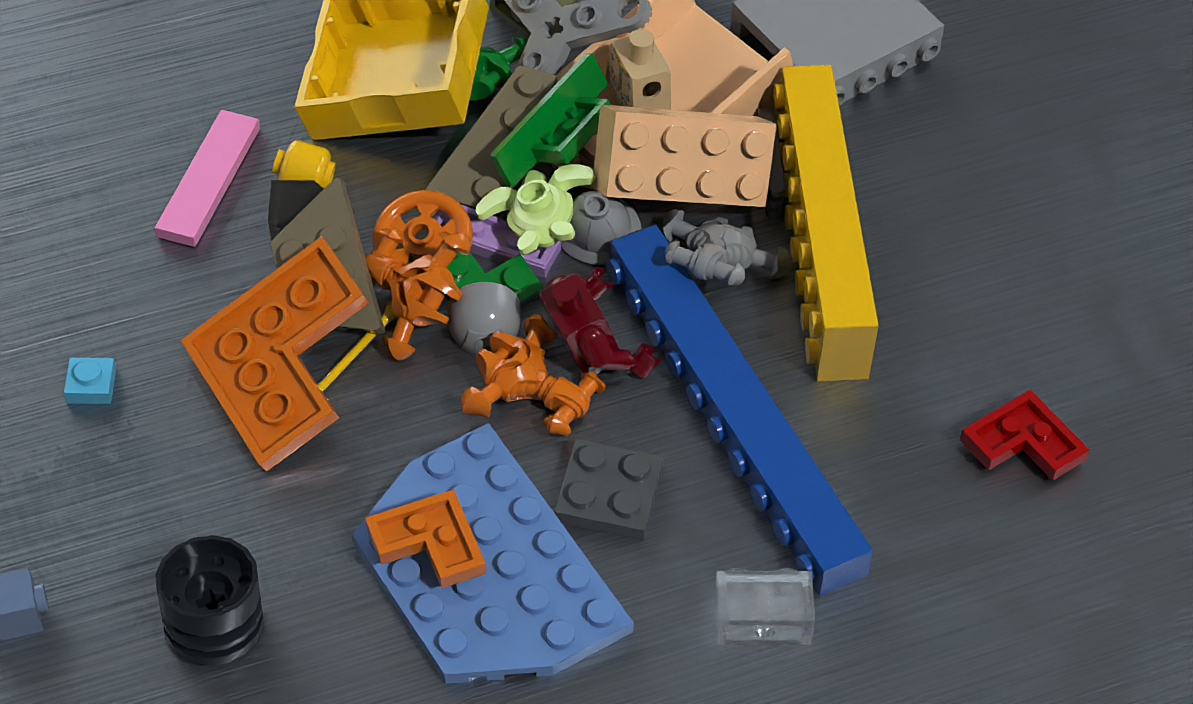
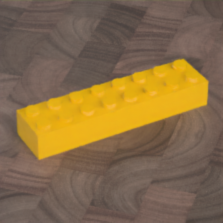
[773,65,879,382]

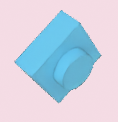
[64,358,117,404]

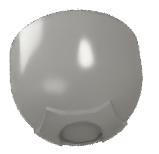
[447,282,521,355]

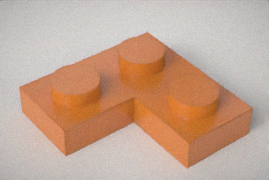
[365,489,486,588]

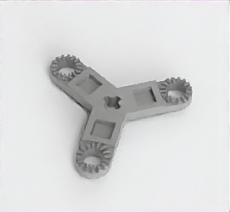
[504,0,652,75]

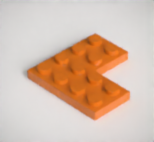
[180,236,370,472]

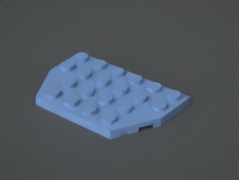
[352,423,634,684]

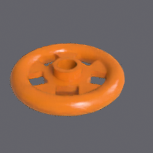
[372,190,473,266]

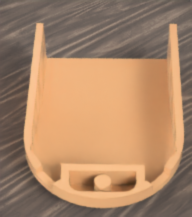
[550,0,794,190]

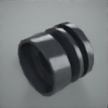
[155,535,264,666]

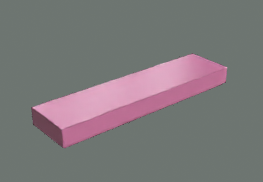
[155,110,260,247]

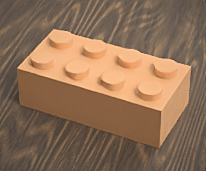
[591,104,776,207]

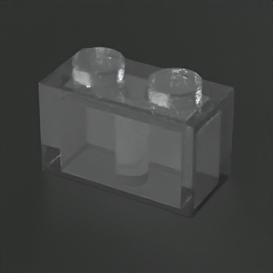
[714,568,815,645]

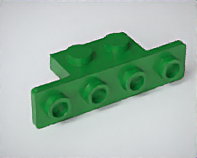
[491,53,611,186]

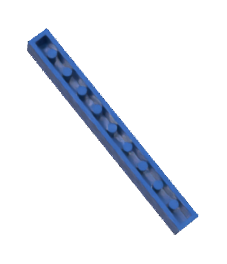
[606,224,873,596]

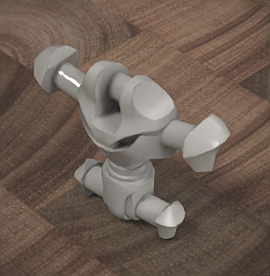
[663,209,792,286]

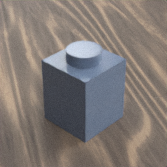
[0,567,49,641]

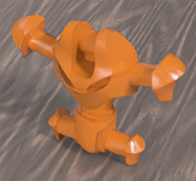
[365,228,471,361]
[460,314,606,437]

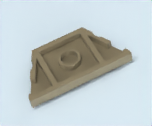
[270,178,386,335]

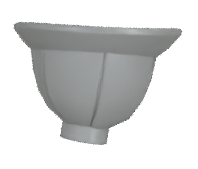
[561,191,641,265]

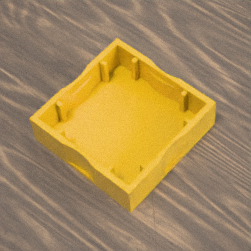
[294,0,489,140]

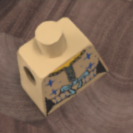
[605,29,671,110]

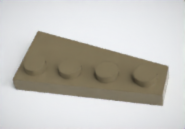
[425,65,558,219]

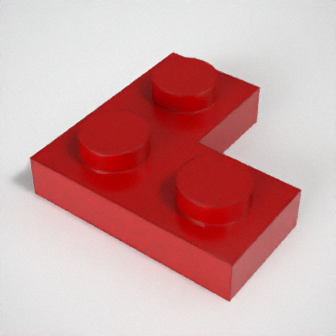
[960,389,1090,481]

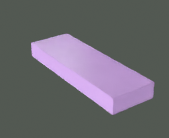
[435,205,562,278]

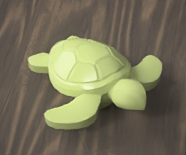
[475,164,596,255]

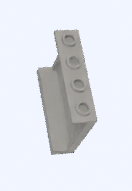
[730,0,945,106]

